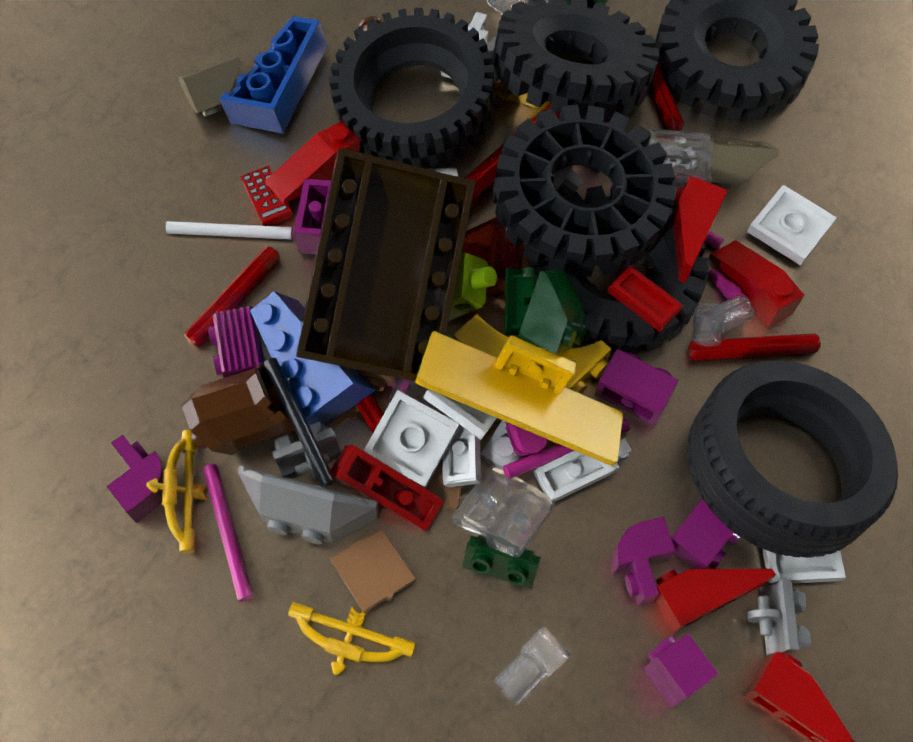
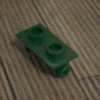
[505,267,539,336]
[462,534,541,589]

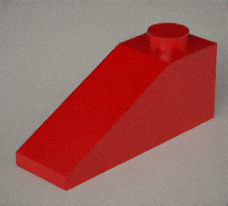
[266,121,360,204]
[672,176,728,283]
[709,240,805,328]
[331,445,444,532]
[654,569,776,634]
[744,651,855,742]

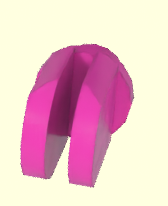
[505,421,547,456]

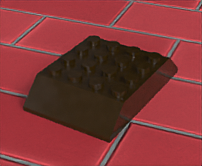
[296,148,475,381]

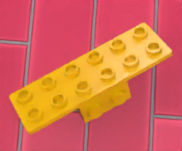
[415,331,623,466]

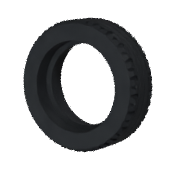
[687,361,898,558]

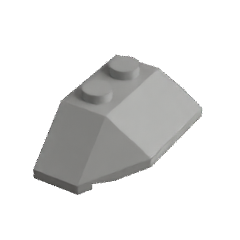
[238,465,380,544]

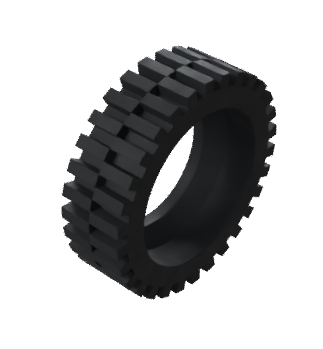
[329,8,496,169]

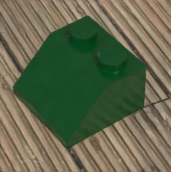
[518,270,587,354]

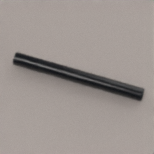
[264,358,336,487]

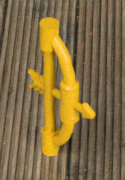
[146,430,208,554]
[288,602,416,675]

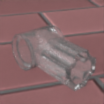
[692,295,754,346]
[494,626,571,706]

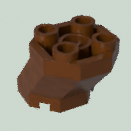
[181,361,295,455]

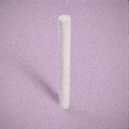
[166,221,293,240]

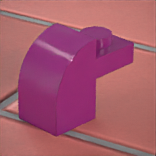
[106,434,166,523]
[612,517,676,606]

